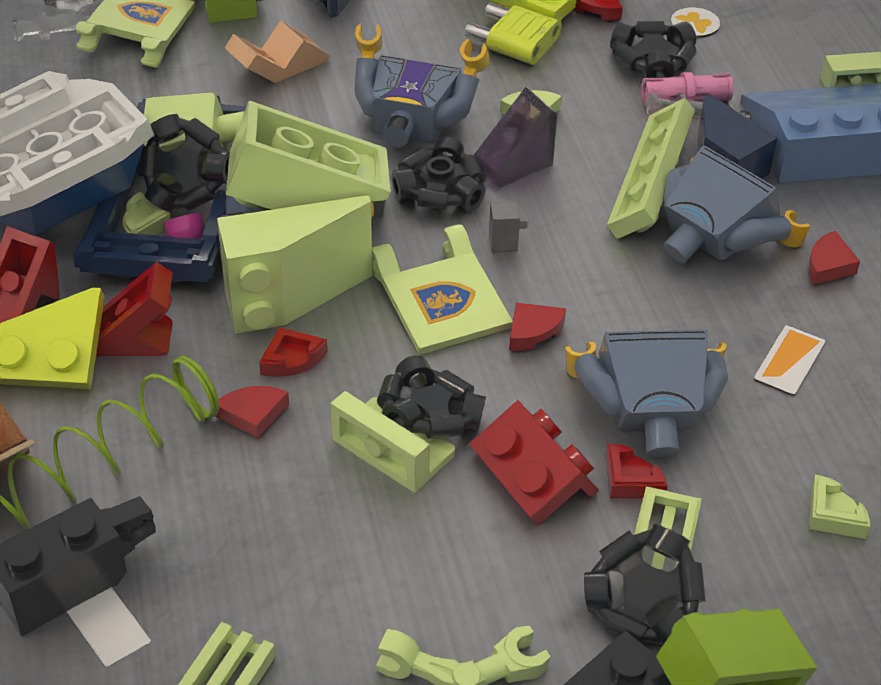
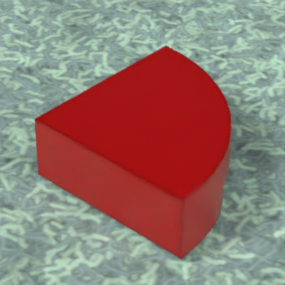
[574,0,623,21]
[808,231,860,285]
[509,302,566,351]
[259,327,328,377]
[214,386,289,438]
[605,443,668,498]

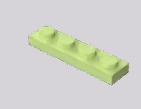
[606,98,695,239]

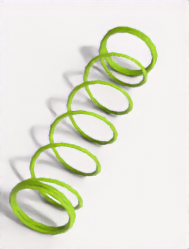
[0,355,220,530]

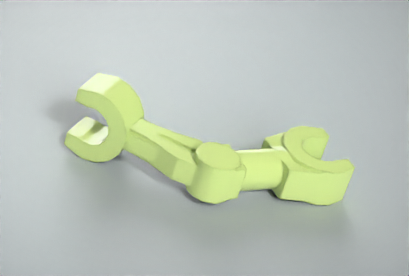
[375,626,551,685]

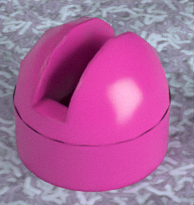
[163,213,205,239]

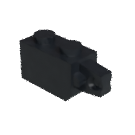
[0,496,156,637]

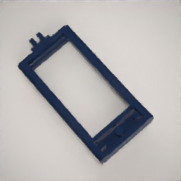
[73,95,247,283]

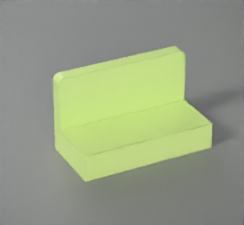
[330,391,455,493]

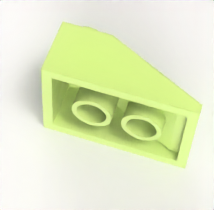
[226,100,391,210]
[217,195,372,334]

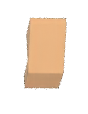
[224,21,330,83]

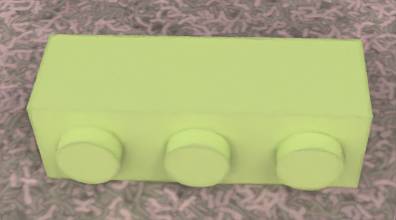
[820,52,881,87]

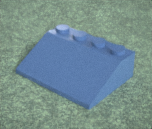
[740,83,881,183]

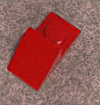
[0,226,60,323]
[96,262,173,356]

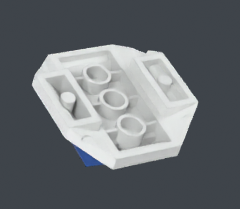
[0,71,154,236]

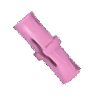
[641,72,733,106]

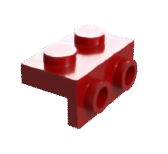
[469,400,599,525]

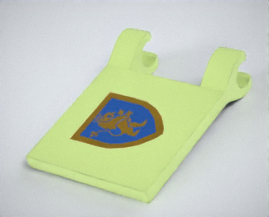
[76,0,195,68]
[372,224,513,355]

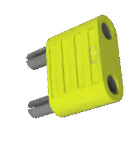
[464,2,562,65]

